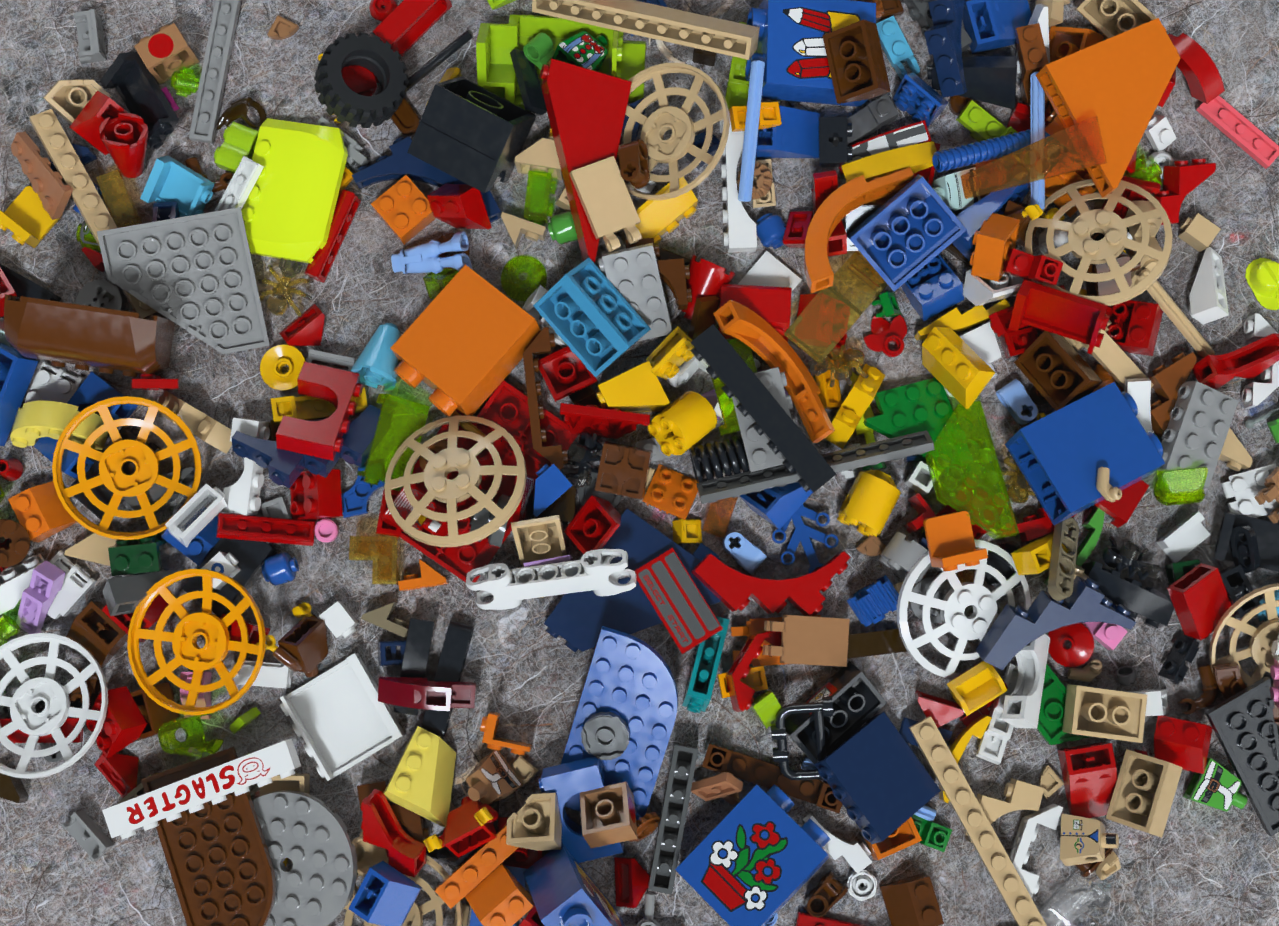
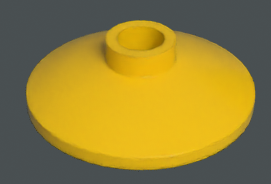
[260,345,306,391]

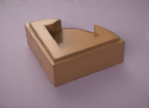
[267,15,299,40]
[855,535,886,556]

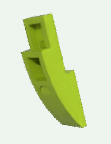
[956,100,1031,173]

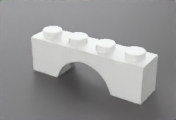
[221,418,270,515]
[1002,634,1050,729]

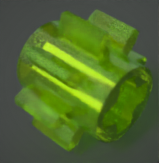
[171,67,199,97]

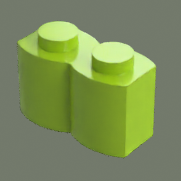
[214,121,259,173]

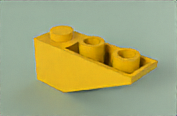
[1011,531,1068,575]

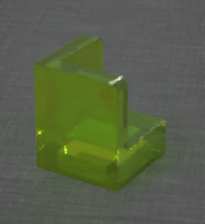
[423,268,458,299]

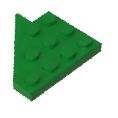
[863,378,972,470]

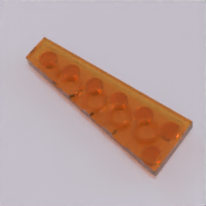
[961,116,1107,199]

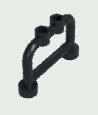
[771,696,833,780]

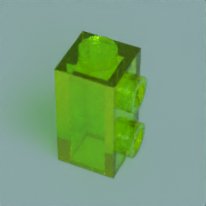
[524,171,556,225]

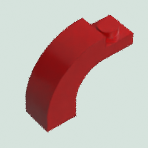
[1168,33,1225,104]
[812,170,847,257]

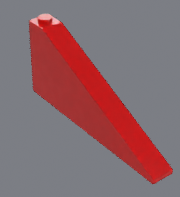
[540,59,632,264]

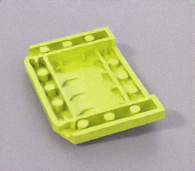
[241,118,348,264]

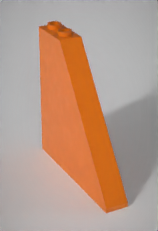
[1036,18,1180,198]

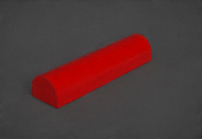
[304,190,361,283]

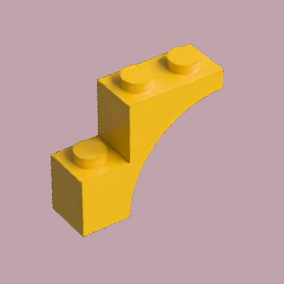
[824,364,885,449]

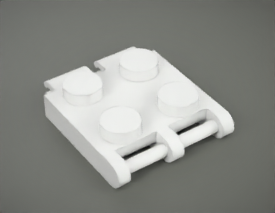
[22,360,85,408]
[1221,463,1279,518]
[47,550,97,620]

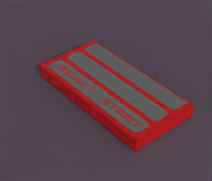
[635,548,723,654]

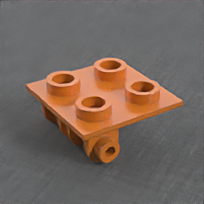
[642,464,698,520]

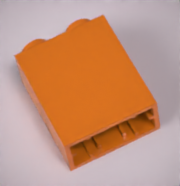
[390,264,541,417]

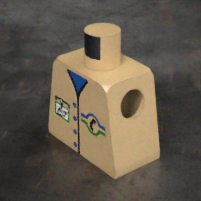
[1060,814,1119,866]

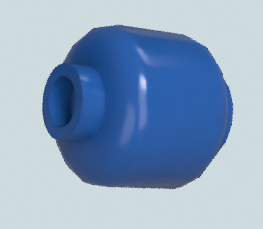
[756,213,786,249]
[261,552,299,586]

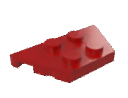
[560,403,650,439]

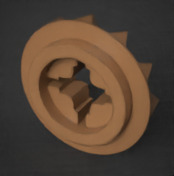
[736,162,773,200]

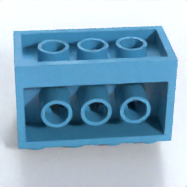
[533,258,651,377]

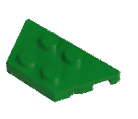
[1037,664,1092,745]

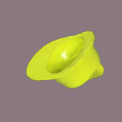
[1245,258,1279,310]

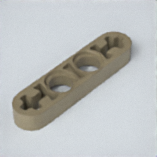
[1048,517,1079,601]

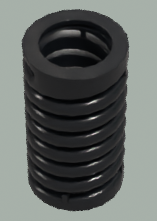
[689,435,750,483]

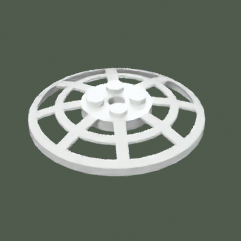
[897,539,1031,679]
[0,633,108,779]

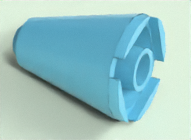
[351,323,401,390]

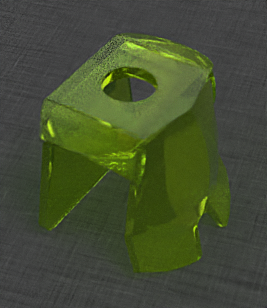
[1153,467,1208,506]
[158,712,224,757]

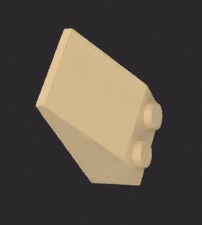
[511,515,567,565]
[1062,684,1147,743]

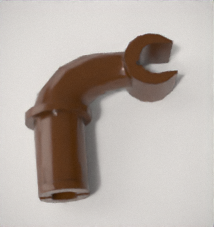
[185,157,233,193]
[1177,665,1219,715]

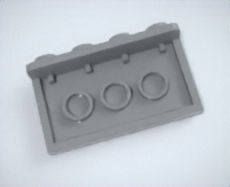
[598,243,673,342]
[732,367,799,473]
[1157,381,1239,488]

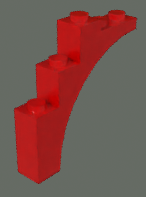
[691,551,851,616]

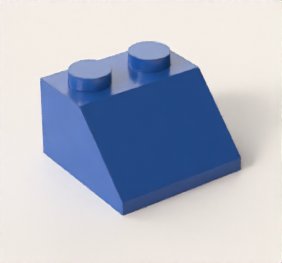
[533,464,573,517]
[161,506,220,565]

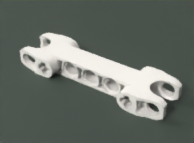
[466,549,637,610]

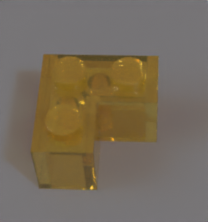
[349,536,401,585]

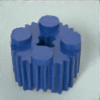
[846,575,899,627]

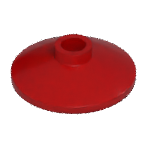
[1048,622,1094,667]

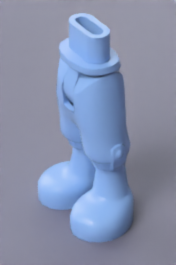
[391,231,472,274]

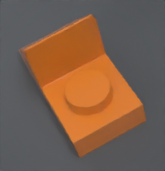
[398,559,449,591]

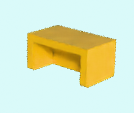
[947,661,1008,716]

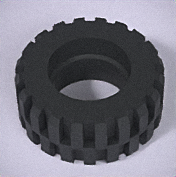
[314,32,409,128]

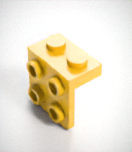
[0,186,63,248]
[645,326,694,380]

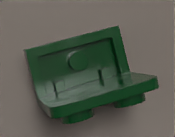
[108,534,167,576]

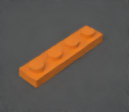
[435,824,519,909]

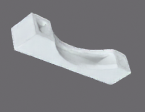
[719,114,757,253]

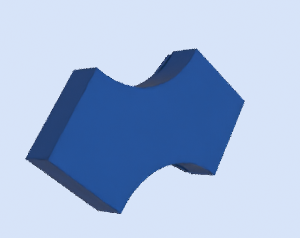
[341,462,385,518]

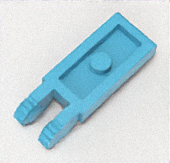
[876,15,920,80]

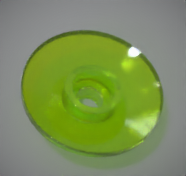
[501,256,547,301]

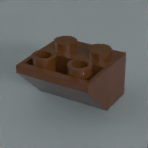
[66,601,128,669]

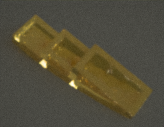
[96,169,143,228]

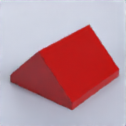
[538,346,597,402]

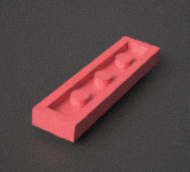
[1196,96,1279,169]

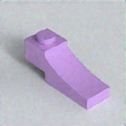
[15,561,65,634]

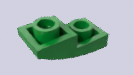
[911,815,952,852]

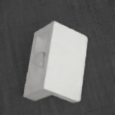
[1156,511,1210,563]

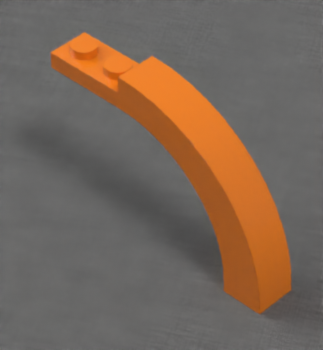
[804,168,914,293]
[713,300,835,443]

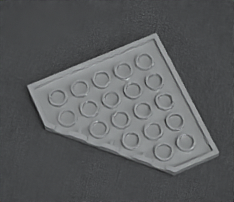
[97,207,270,354]

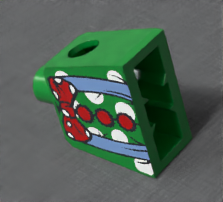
[552,31,608,72]

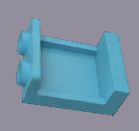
[140,155,215,217]

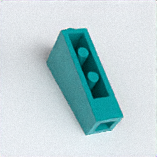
[682,616,730,713]

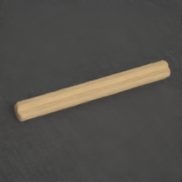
[1137,269,1215,359]

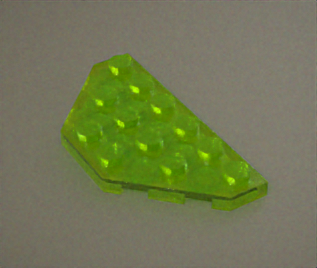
[925,401,1019,539]

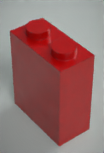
[1167,563,1235,640]

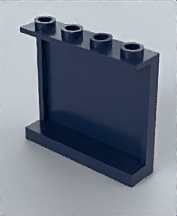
[814,712,941,845]

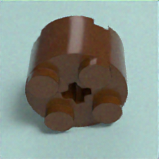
[0,519,30,567]

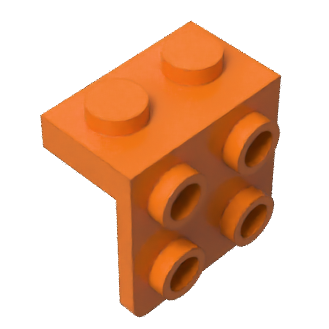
[923,511,988,571]
[480,712,532,755]

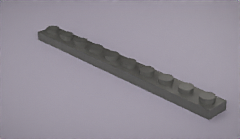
[696,430,934,504]

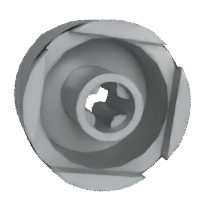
[878,532,931,585]

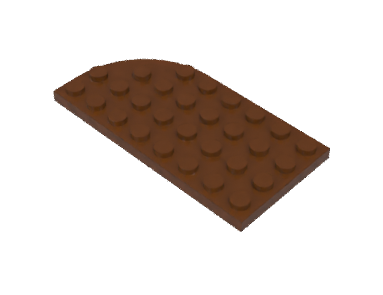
[141,747,276,926]

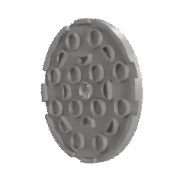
[252,790,357,926]

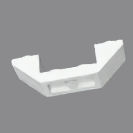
[1242,313,1279,409]
[1009,803,1064,898]

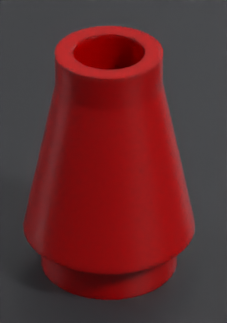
[0,458,23,481]

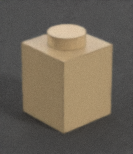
[1178,213,1221,252]

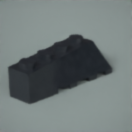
[1082,561,1174,629]

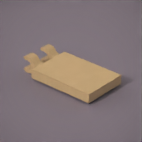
[569,156,642,252]

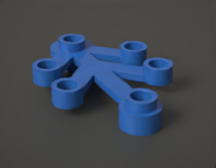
[772,504,839,574]

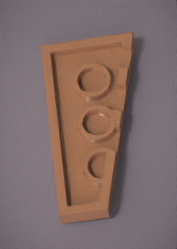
[11,132,73,220]

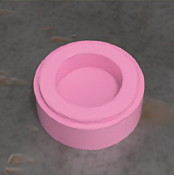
[314,519,339,543]

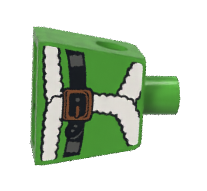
[1183,758,1248,812]

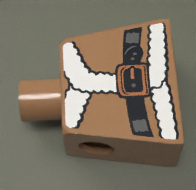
[466,750,523,805]

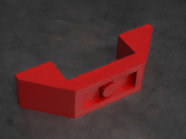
[726,631,781,712]

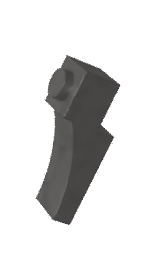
[832,94,899,147]

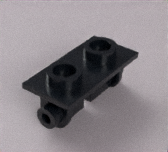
[1158,634,1200,685]

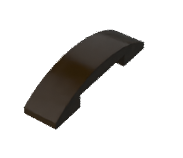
[847,629,907,659]

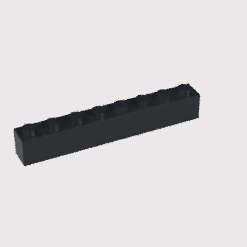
[690,324,836,493]

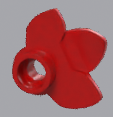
[863,315,907,357]

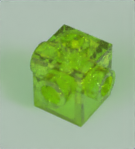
[1125,154,1162,185]

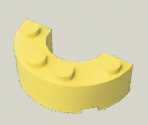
[10,400,108,450]

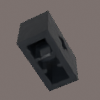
[819,116,852,168]
[1219,565,1260,618]

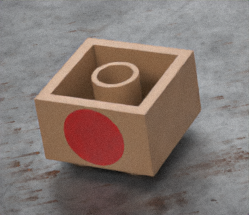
[134,23,200,85]
[580,782,638,848]

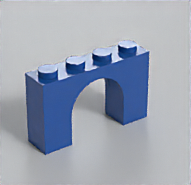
[34,371,138,481]
[538,756,624,863]

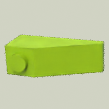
[750,690,782,729]

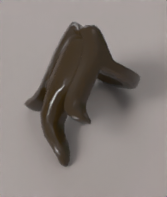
[217,96,267,130]

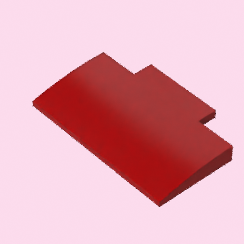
[400,380,579,582]

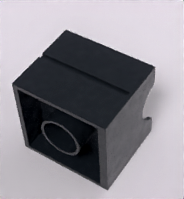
[407,76,537,193]

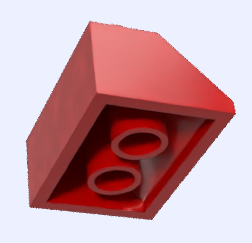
[718,284,792,342]

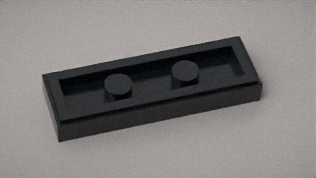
[510,48,547,115]

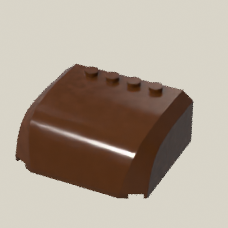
[4,294,175,377]

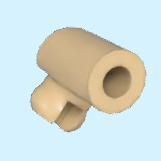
[1096,467,1122,502]
[1067,659,1103,682]

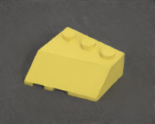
[384,726,456,827]

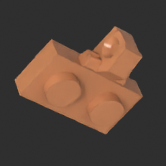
[691,772,743,805]

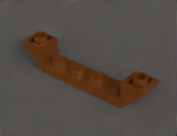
[523,327,568,469]
[702,743,842,813]

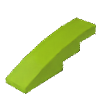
[725,22,756,110]

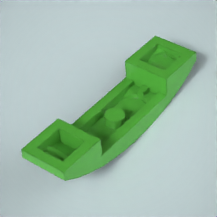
[1044,506,1105,586]

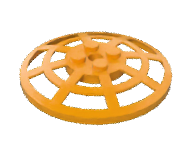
[52,396,202,540]
[127,569,266,715]

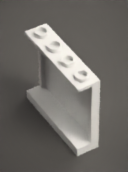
[280,653,406,781]

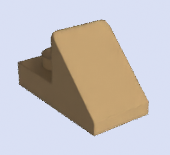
[501,212,547,250]

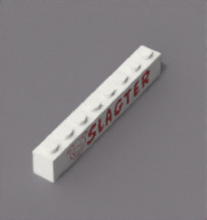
[102,739,301,840]

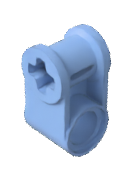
[996,379,1038,425]
[722,532,767,574]

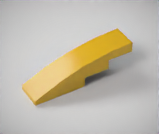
[841,141,937,182]
[914,298,1011,340]

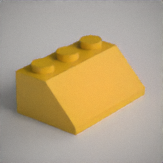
[635,177,698,245]
[922,326,996,409]

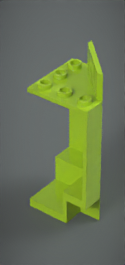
[476,14,646,109]

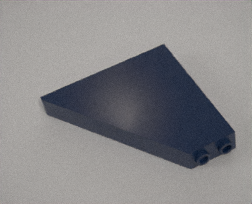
[544,509,721,653]

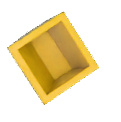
[596,361,670,412]

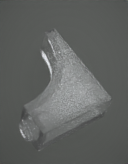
[1038,872,1111,926]

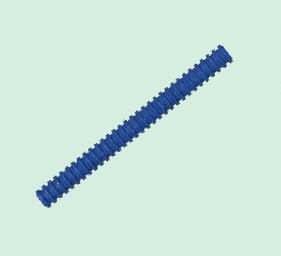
[932,125,1060,173]

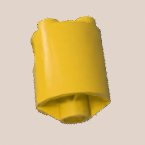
[648,391,717,456]
[837,470,901,537]

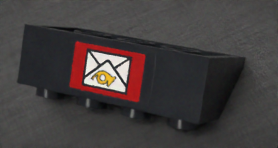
[785,661,887,764]

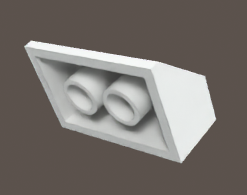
[963,270,1039,306]

